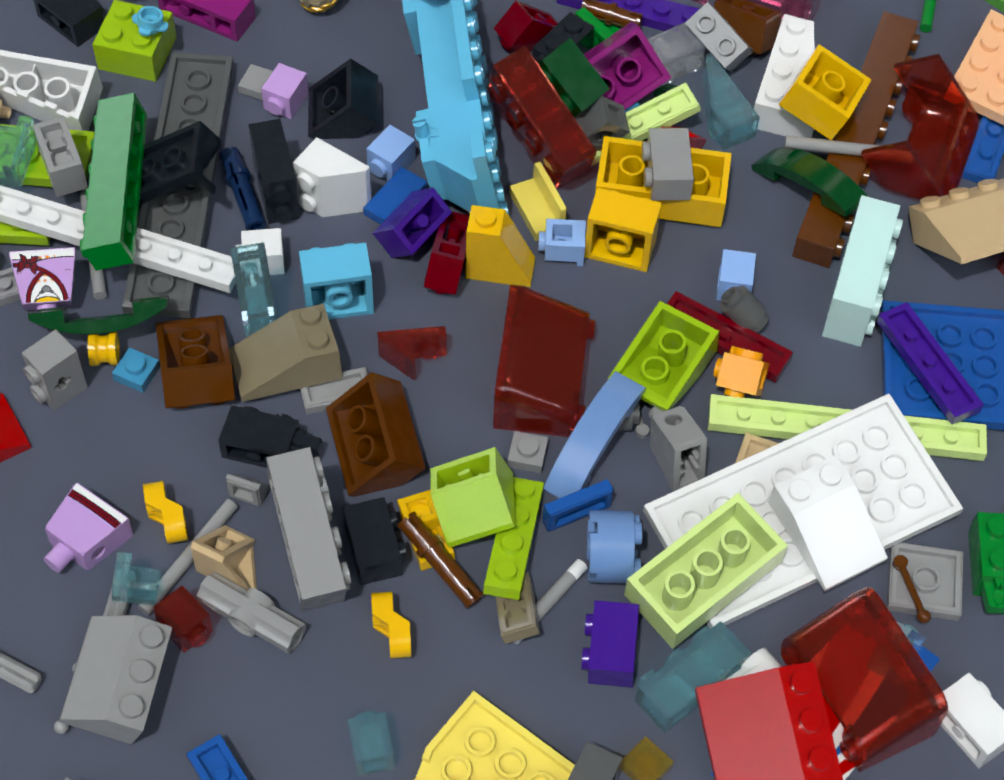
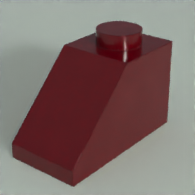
[493,0,558,54]

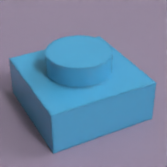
[112,347,160,393]

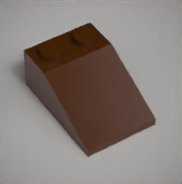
[155,315,235,409]

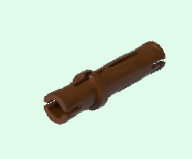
[397,511,484,610]

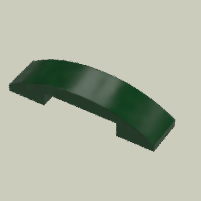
[751,148,868,217]
[28,295,169,334]

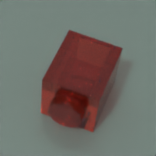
[153,585,213,653]

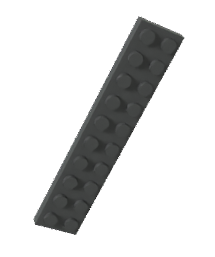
[122,52,234,318]

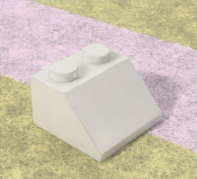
[293,137,371,217]

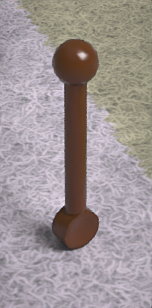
[892,555,931,624]

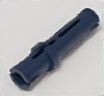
[220,146,266,231]

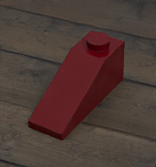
[424,211,470,295]

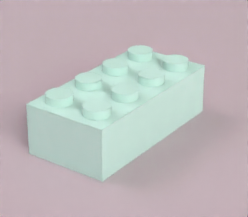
[822,195,903,347]

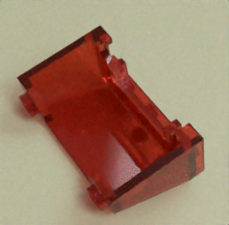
[493,284,596,437]
[781,587,948,772]

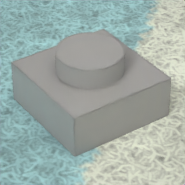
[507,431,548,474]

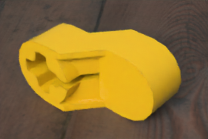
[143,480,188,544]
[371,591,411,659]

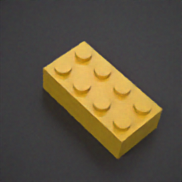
[595,136,732,227]

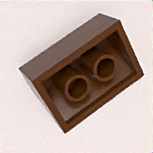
[326,372,426,497]

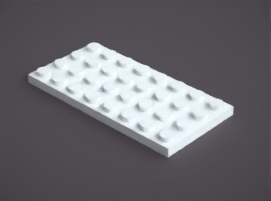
[643,394,963,632]

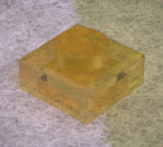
[620,736,674,780]

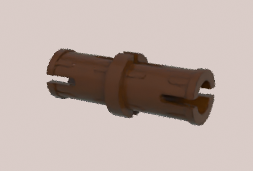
[581,0,643,28]

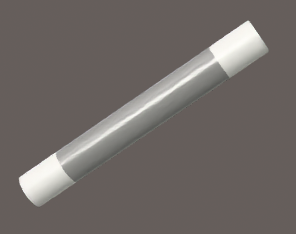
[513,559,588,645]

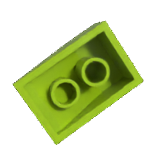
[608,301,719,411]

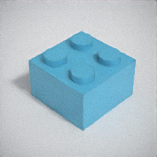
[299,243,374,320]

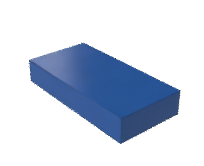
[363,167,428,225]
[542,479,613,532]

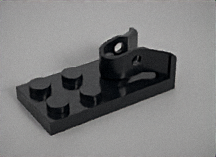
[139,121,222,205]

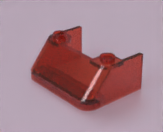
[861,54,979,200]

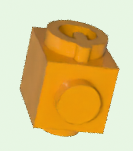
[713,346,770,398]

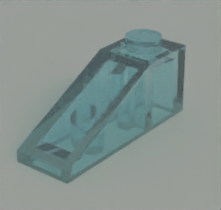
[702,53,760,150]
[230,242,277,338]

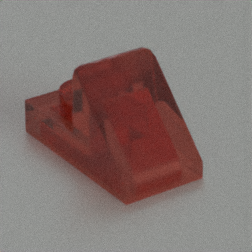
[377,326,447,380]

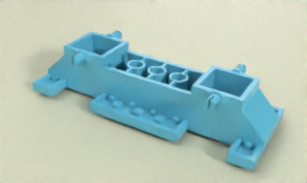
[402,0,510,217]

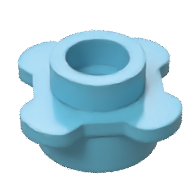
[132,6,168,36]

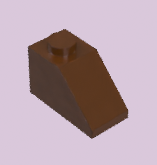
[714,0,782,55]

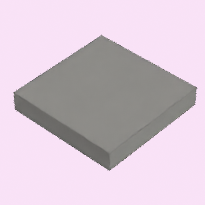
[886,542,963,621]

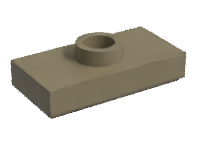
[496,572,540,644]

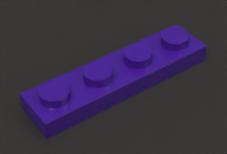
[876,302,984,425]

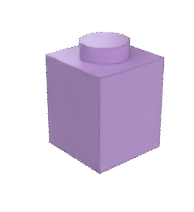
[261,63,309,119]

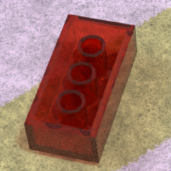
[488,46,597,189]

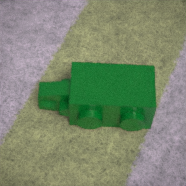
[968,512,1004,614]

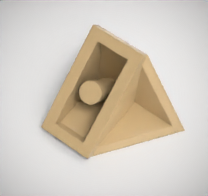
[191,525,257,590]

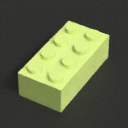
[624,493,788,649]

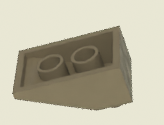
[229,303,343,402]

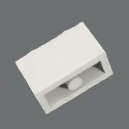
[928,673,1004,769]

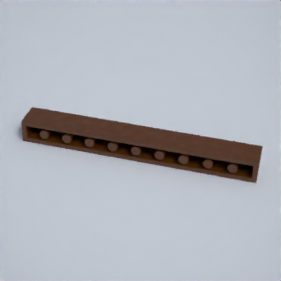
[792,11,921,268]

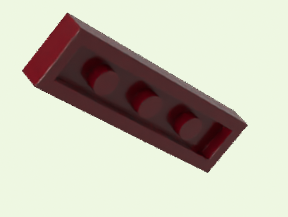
[667,291,793,383]

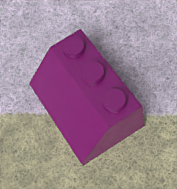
[584,21,672,110]

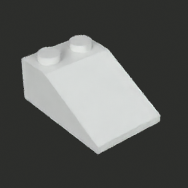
[768,455,888,592]

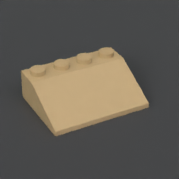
[908,178,1004,264]

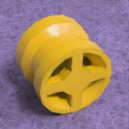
[87,332,120,367]

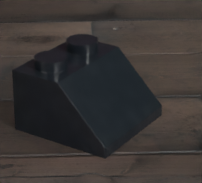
[308,58,379,139]

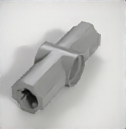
[196,572,306,654]

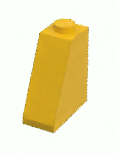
[466,205,535,287]

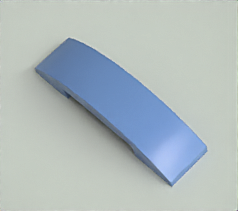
[543,371,646,499]

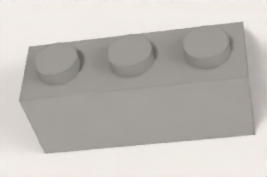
[59,615,173,744]

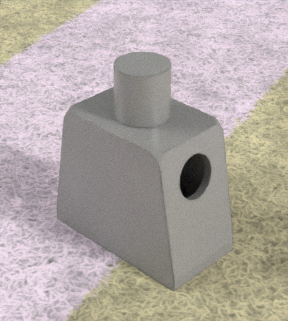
[648,406,707,492]

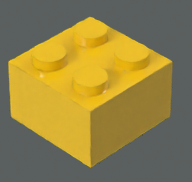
[778,44,872,140]
[584,188,662,272]

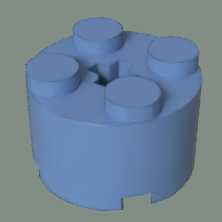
[587,510,642,583]

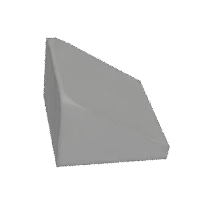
[226,474,270,506]

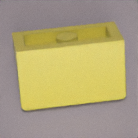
[509,162,567,241]

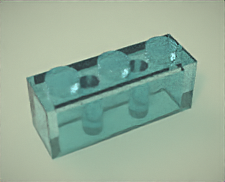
[635,621,751,734]

